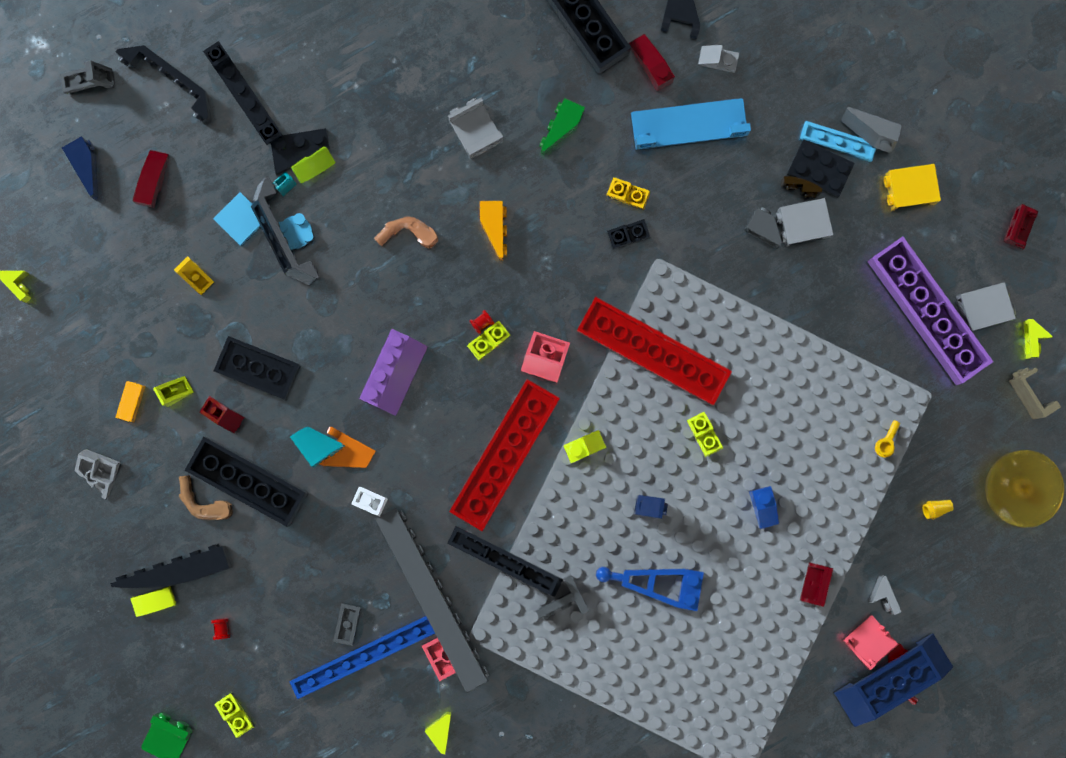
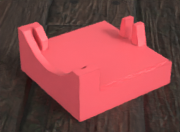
[842,615,899,670]
[422,638,456,681]

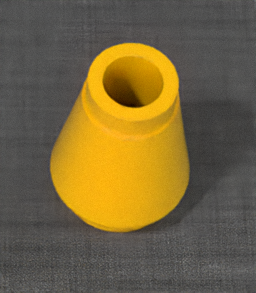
[923,500,954,520]

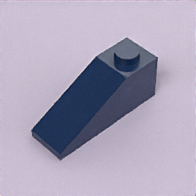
[62,136,98,200]

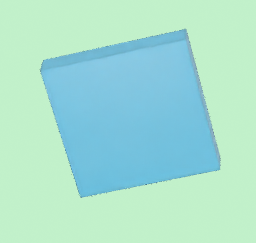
[213,192,261,246]

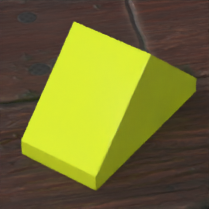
[153,376,194,407]
[425,712,451,754]

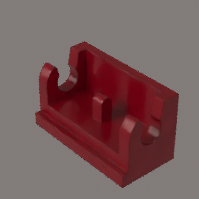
[1004,204,1039,250]
[800,562,833,607]

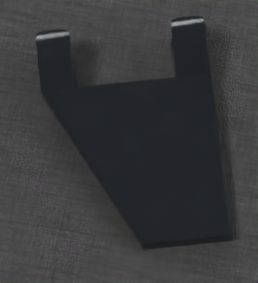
[661,0,700,39]

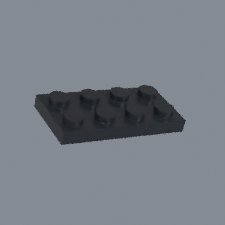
[213,336,300,400]

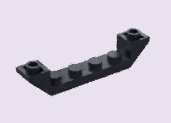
[203,41,282,145]
[115,45,212,124]
[251,176,319,285]

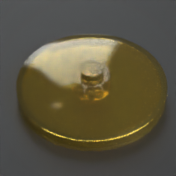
[985,450,1064,527]

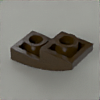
[781,176,822,198]

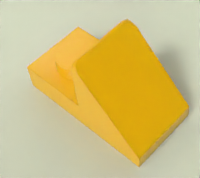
[174,256,214,295]

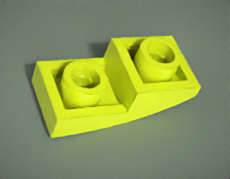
[467,321,511,361]
[687,412,723,457]
[131,586,176,617]
[215,693,254,738]

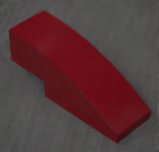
[132,150,169,208]

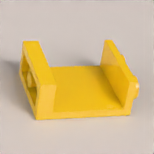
[884,164,941,211]

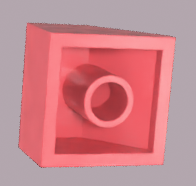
[521,331,570,383]

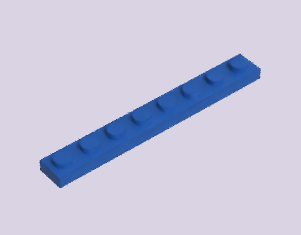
[289,616,435,699]

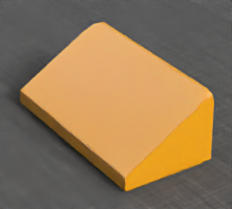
[115,381,146,423]

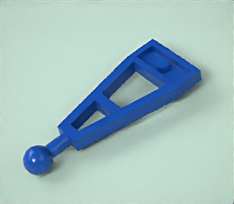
[596,567,704,611]

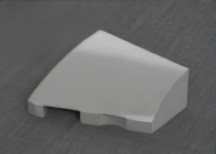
[75,449,120,499]

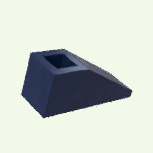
[634,495,668,519]

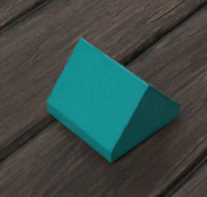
[273,172,297,197]

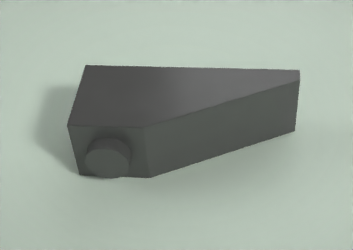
[841,107,902,153]

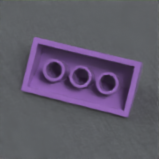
[359,329,428,416]

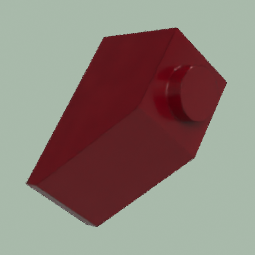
[200,396,244,434]

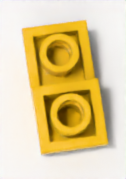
[607,177,651,210]

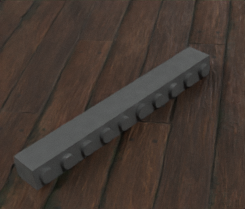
[375,508,490,693]

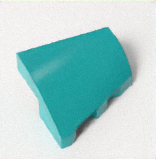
[290,427,344,468]

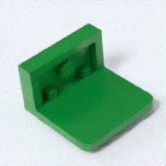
[141,712,193,758]

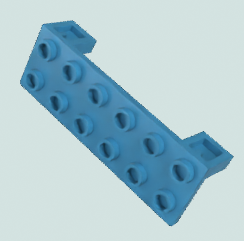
[631,98,751,150]

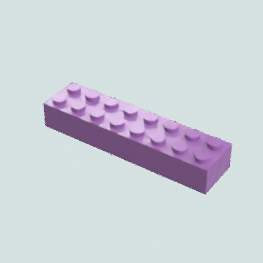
[867,237,993,385]

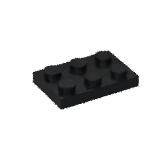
[787,139,855,198]

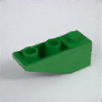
[539,98,585,155]

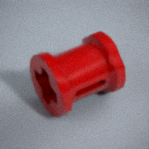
[469,310,495,335]
[211,618,230,640]

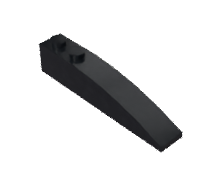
[447,526,563,597]

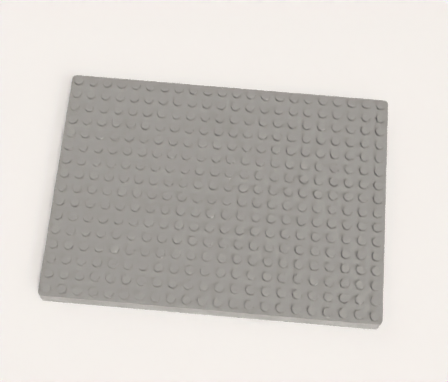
[469,259,931,758]

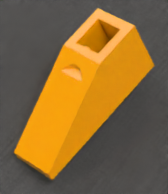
[480,201,507,261]

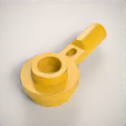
[875,420,901,458]

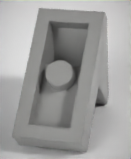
[698,45,739,73]
[869,575,901,615]

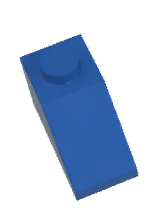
[749,486,779,529]

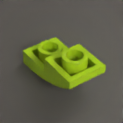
[291,147,336,183]

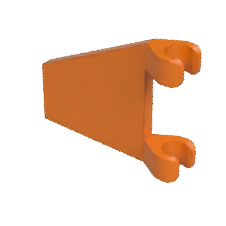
[319,427,375,468]

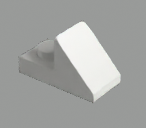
[351,487,388,517]

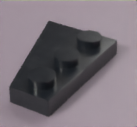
[271,128,330,176]

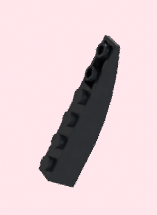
[110,543,233,588]

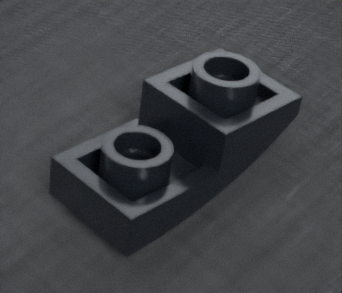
[607,219,651,249]

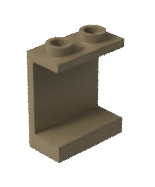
[1008,367,1061,419]

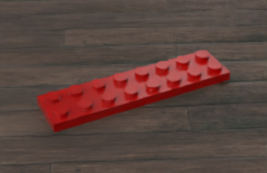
[577,297,732,406]
[449,379,560,531]

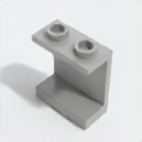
[448,98,503,159]
[776,198,833,247]
[956,282,1016,331]

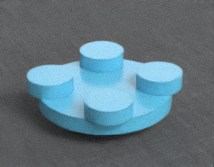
[279,213,314,250]

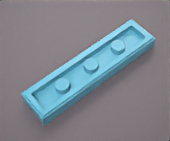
[799,121,876,162]

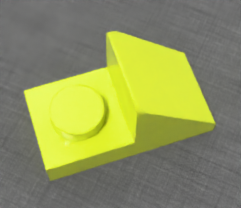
[0,271,31,303]
[1023,319,1053,359]
[563,430,607,463]

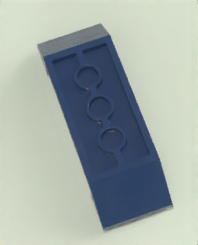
[834,633,953,727]

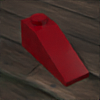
[628,34,675,91]

